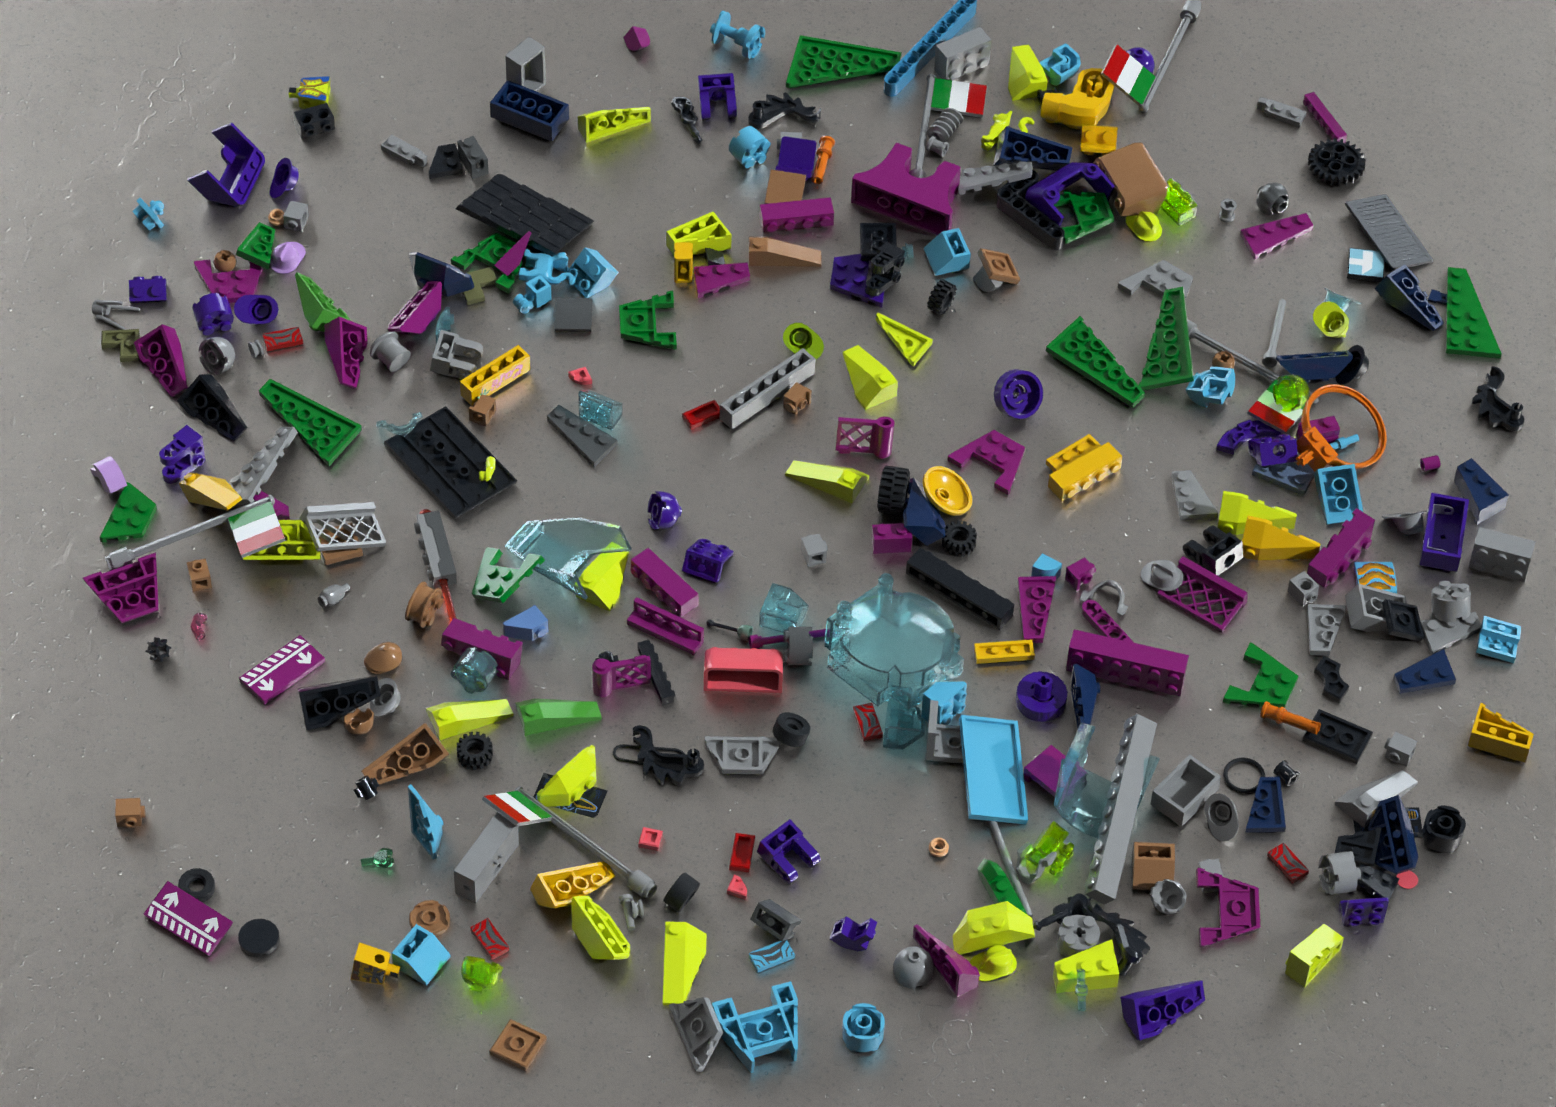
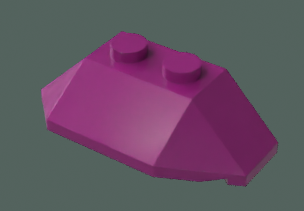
[387,281,442,334]

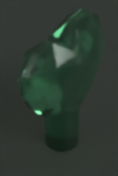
[361,848,394,868]

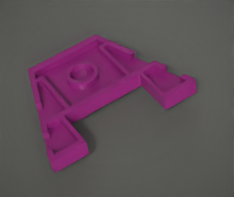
[194,259,263,303]
[947,430,1025,495]
[1196,868,1261,947]

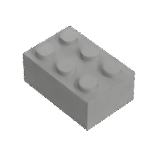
[934,27,991,80]
[505,37,546,92]
[1469,527,1536,582]
[1150,754,1221,827]

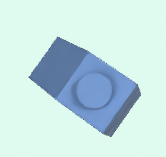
[503,605,549,641]

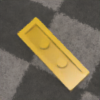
[1046,434,1101,472]
[974,640,1035,664]

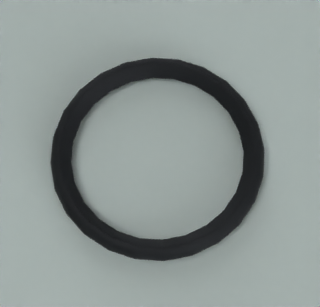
[1223,757,1265,793]

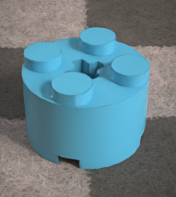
[729,126,771,169]
[842,1003,885,1052]

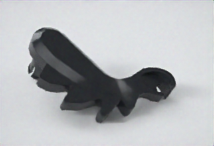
[748,92,821,129]
[1472,366,1525,431]
[633,725,704,786]
[1081,897,1150,976]

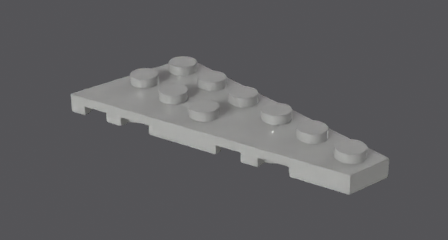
[230,427,298,506]

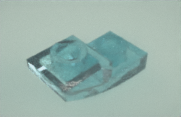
[435,306,454,344]

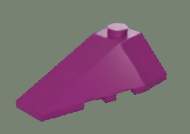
[134,324,188,397]
[913,924,980,997]

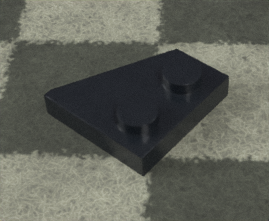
[428,143,463,179]
[1335,827,1381,866]
[1357,864,1399,901]

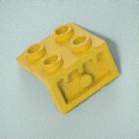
[1080,124,1118,156]

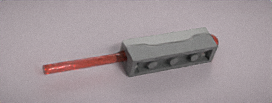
[414,509,457,622]

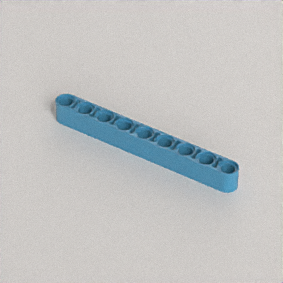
[884,0,977,97]

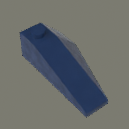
[903,477,946,546]

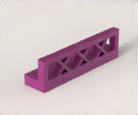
[627,597,704,656]

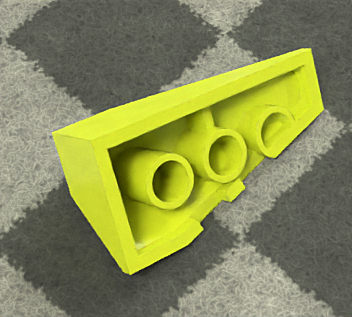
[1008,44,1048,101]
[842,345,898,410]
[1217,491,1297,535]
[426,699,514,740]
[663,922,706,1005]

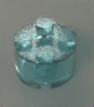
[451,647,498,694]

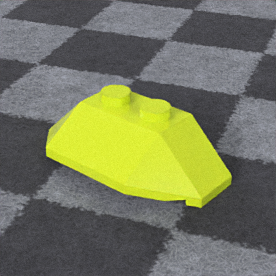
[243,520,320,560]
[537,745,597,807]
[571,896,630,960]
[952,901,1035,955]

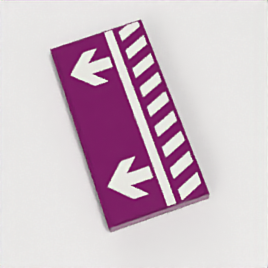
[239,635,325,705]
[144,881,233,956]

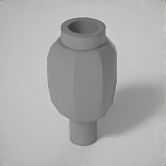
[317,583,350,607]

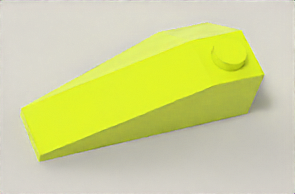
[577,107,651,143]
[785,460,869,503]
[576,541,630,611]

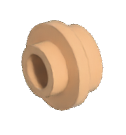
[268,209,284,226]
[929,837,949,857]

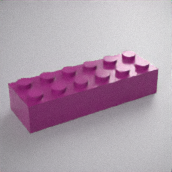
[1066,629,1189,696]

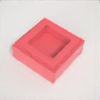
[638,827,663,851]

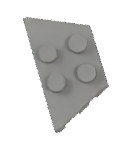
[705,736,781,774]
[669,997,723,1072]

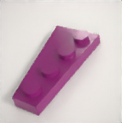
[1240,213,1314,260]
[1018,576,1056,643]

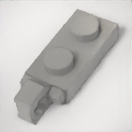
[1257,97,1306,128]
[381,135,428,167]

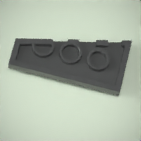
[547,405,618,467]

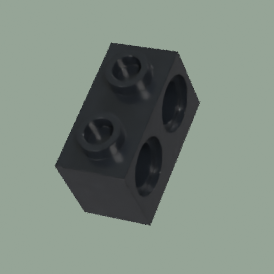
[293,103,335,139]

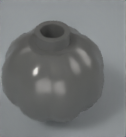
[1256,183,1289,215]

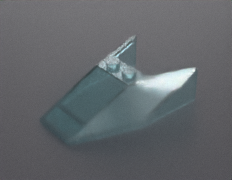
[505,517,632,600]

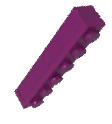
[1303,92,1347,143]

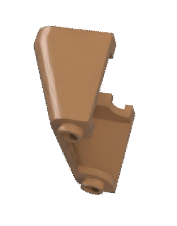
[1093,142,1168,216]

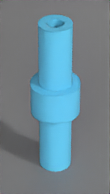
[1330,434,1359,450]

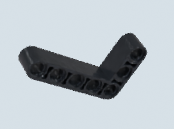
[996,170,1065,250]

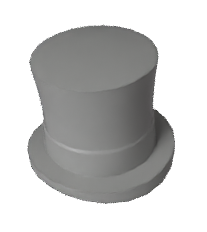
[370,332,411,372]

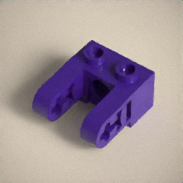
[698,73,737,119]
[159,425,206,484]
[1248,434,1298,466]
[757,819,821,884]

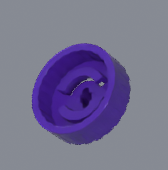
[994,369,1043,419]
[1016,671,1068,722]

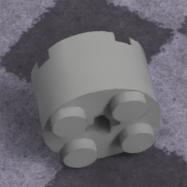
[1431,581,1471,622]
[1318,851,1361,895]
[1057,915,1100,957]

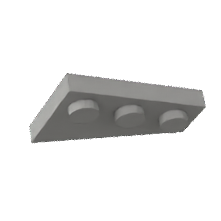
[1171,470,1218,520]
[1307,604,1347,656]
[1420,612,1481,655]

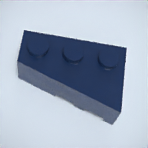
[1454,458,1509,525]

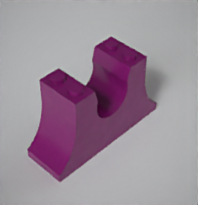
[851,142,961,235]

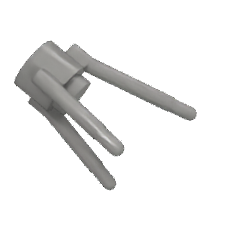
[92,300,140,330]

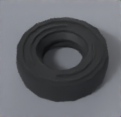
[178,868,215,902]

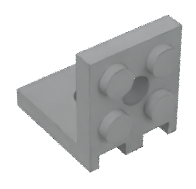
[926,700,963,763]

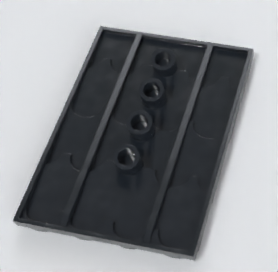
[456,174,594,257]
[384,406,517,519]

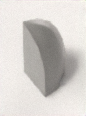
[973,266,1002,292]

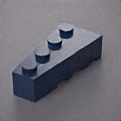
[993,126,1073,170]

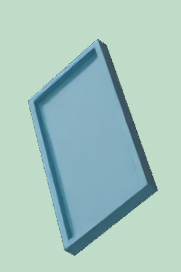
[959,715,1028,825]

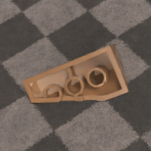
[361,723,449,785]

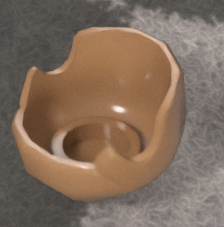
[343,708,374,735]

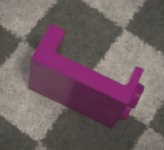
[1023,745,1086,806]

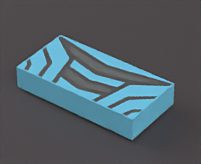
[749,940,795,973]

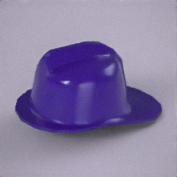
[270,158,299,199]
[234,295,279,324]

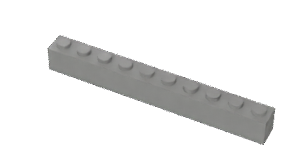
[1084,714,1157,905]

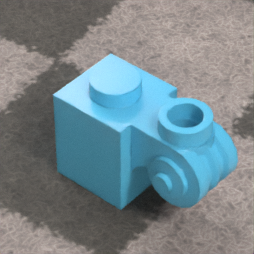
[513,275,552,314]

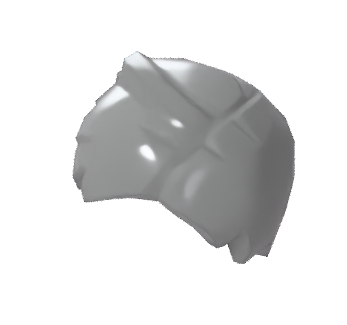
[1150,879,1187,915]

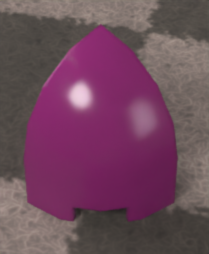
[623,26,650,51]

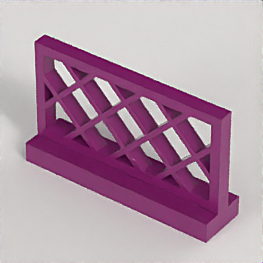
[1157,556,1248,633]

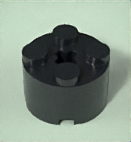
[1422,805,1466,853]

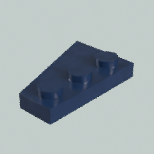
[1393,649,1456,694]
[1245,777,1286,833]

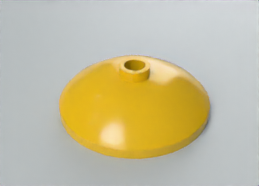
[922,466,972,516]

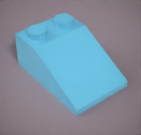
[1314,464,1363,525]

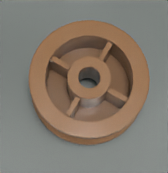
[405,581,444,628]

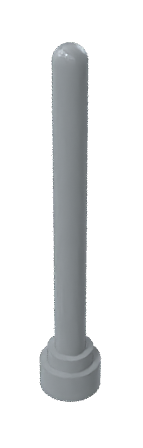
[1262,299,1286,367]

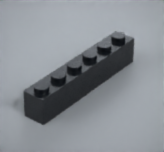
[906,548,1014,630]

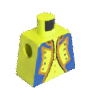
[289,76,331,109]

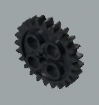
[1308,138,1366,186]

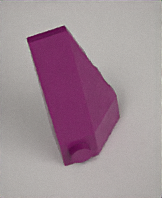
[324,317,368,389]

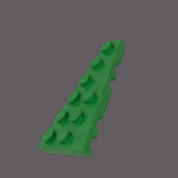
[1446,267,1502,359]
[1139,286,1194,391]
[1046,316,1145,408]
[259,379,362,466]

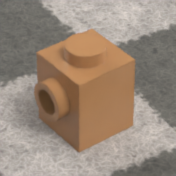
[187,558,212,592]
[115,798,146,827]

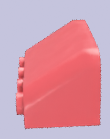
[704,647,783,693]

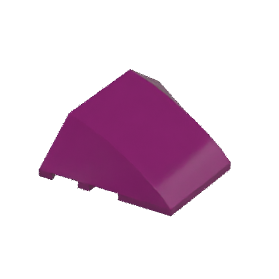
[82,552,159,623]

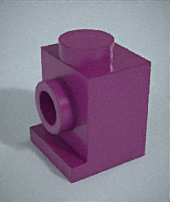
[1065,557,1096,592]

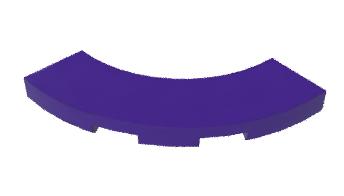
[1216,420,1282,455]

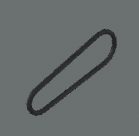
[613,744,685,765]

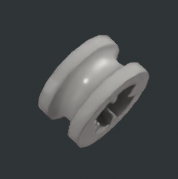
[248,339,264,358]
[631,899,644,919]

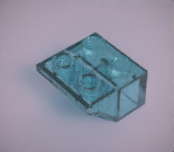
[578,390,622,430]

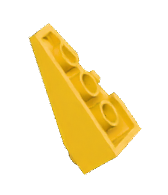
[179,472,242,510]
[1242,516,1321,560]
[530,861,615,908]

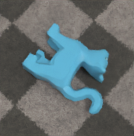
[519,249,576,285]

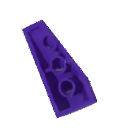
[1120,980,1205,1040]

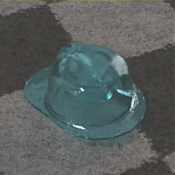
[1324,288,1362,312]

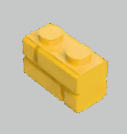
[674,242,693,283]

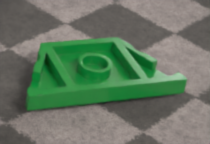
[100,482,157,543]

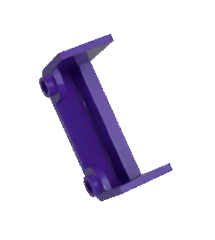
[187,122,265,207]
[1025,162,1115,226]

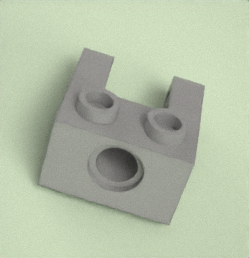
[430,330,483,379]

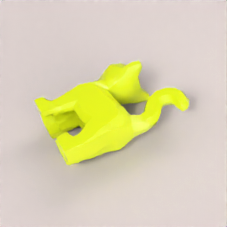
[981,110,1034,151]

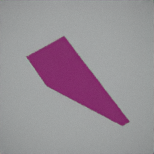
[494,231,531,276]

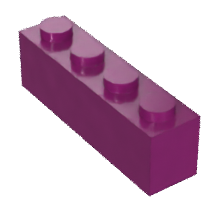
[759,197,834,232]
[630,548,699,617]

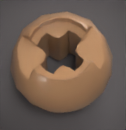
[213,250,237,272]
[1212,351,1235,369]

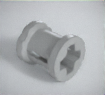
[926,136,949,157]
[1219,199,1237,222]

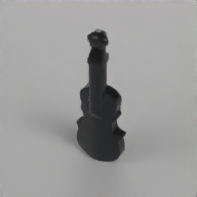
[671,97,703,144]
[1033,893,1088,931]

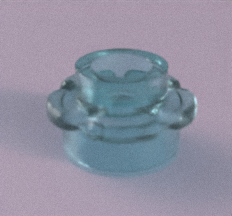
[902,243,914,260]

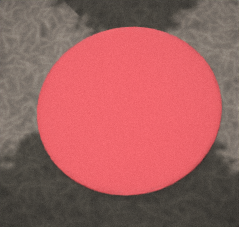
[1396,870,1418,889]

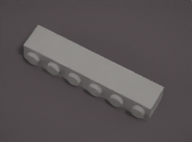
[720,349,816,429]

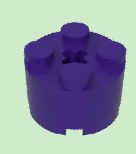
[192,293,234,336]

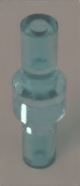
[1075,969,1088,1011]

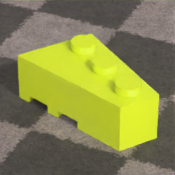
[666,212,732,255]
[1285,924,1344,988]
[1053,939,1119,993]

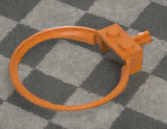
[1296,384,1387,472]

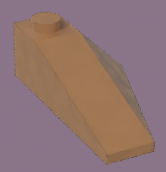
[749,237,821,267]

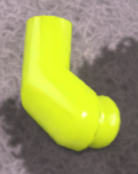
[479,456,495,482]

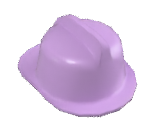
[270,242,306,274]

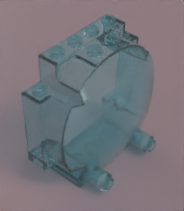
[824,573,964,710]

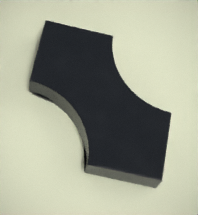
[1314,656,1349,703]

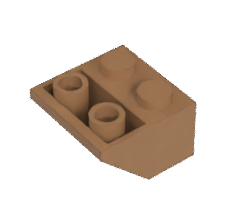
[1132,842,1175,890]

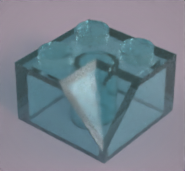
[759,583,809,633]

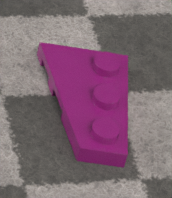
[694,262,750,298]

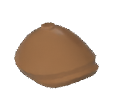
[364,642,402,674]

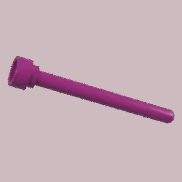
[749,627,841,649]

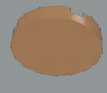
[409,900,450,937]

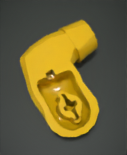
[1040,68,1115,130]

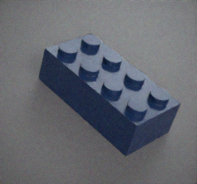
[490,80,569,141]

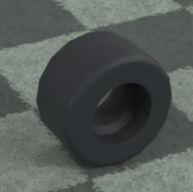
[663,872,700,912]

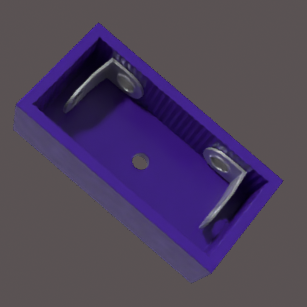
[1419,493,1469,572]

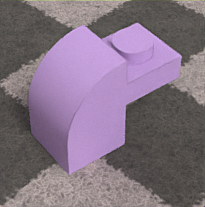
[90,456,127,493]

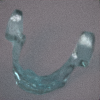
[376,412,423,436]

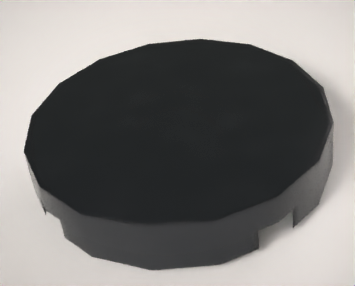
[238,919,280,957]

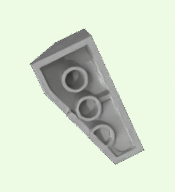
[1335,770,1418,828]

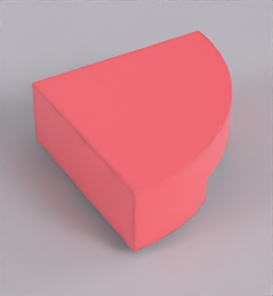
[568,367,592,385]
[727,874,747,900]

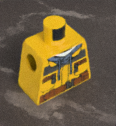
[350,942,401,985]

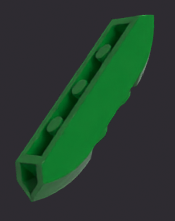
[977,858,1027,940]

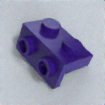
[129,276,167,303]

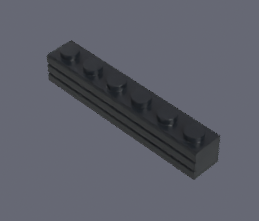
[638,639,675,706]

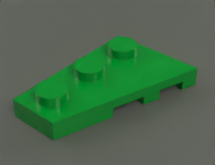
[236,222,275,269]

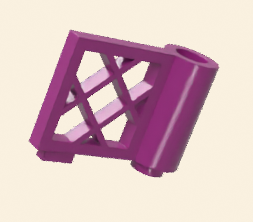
[835,417,895,459]
[592,655,651,697]

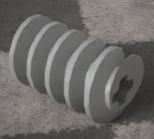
[927,108,963,142]

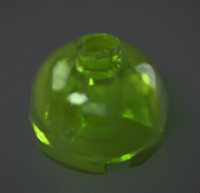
[1273,374,1310,412]
[461,956,504,992]

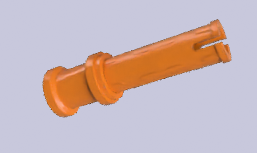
[811,136,835,184]
[1260,701,1321,735]

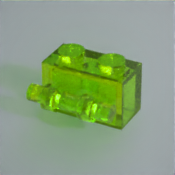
[1160,178,1198,226]
[1025,821,1074,875]

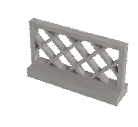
[300,502,386,551]

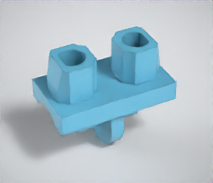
[132,197,165,231]

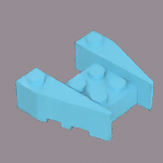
[712,981,798,1073]

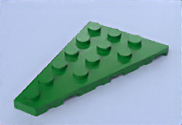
[786,35,902,88]

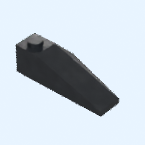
[177,374,247,441]
[298,676,381,730]

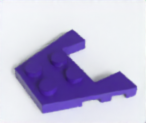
[830,254,884,308]

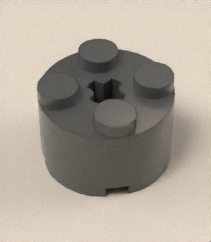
[783,626,813,666]

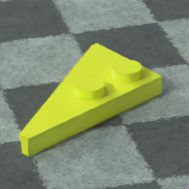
[875,313,933,366]

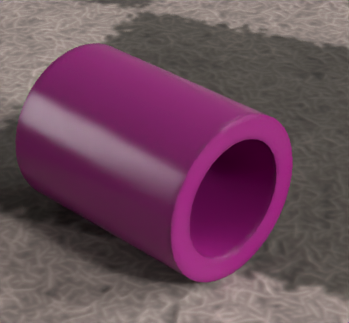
[1420,455,1441,471]

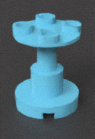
[710,10,765,59]

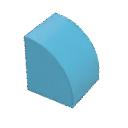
[1031,553,1062,579]

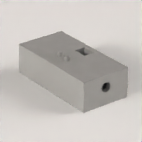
[454,812,519,903]

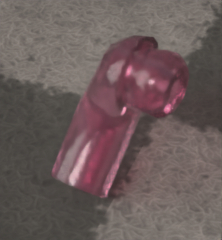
[190,612,207,640]

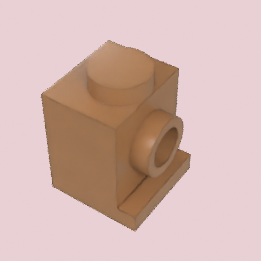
[783,382,812,414]
[469,394,496,427]

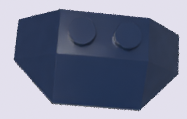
[409,252,475,297]
[1276,351,1353,383]
[1368,795,1418,875]

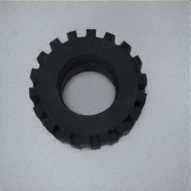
[877,465,910,516]

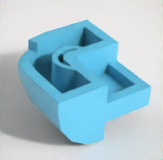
[1039,43,1081,85]
[1186,367,1235,408]

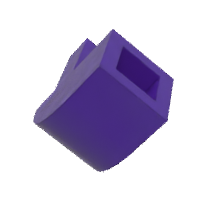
[829,916,877,951]

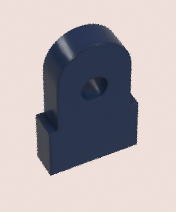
[1428,289,1447,305]

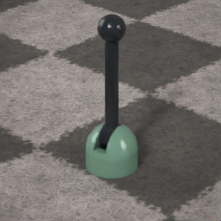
[706,619,753,641]

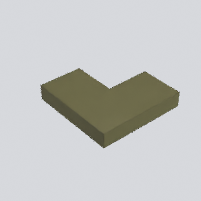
[462,267,497,305]
[101,329,140,362]

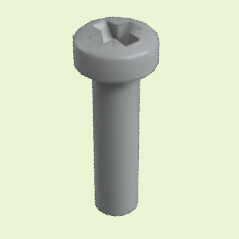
[619,894,635,931]

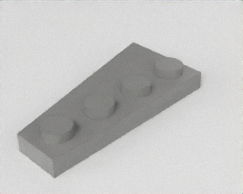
[958,162,1033,195]

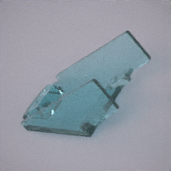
[1054,723,1160,838]

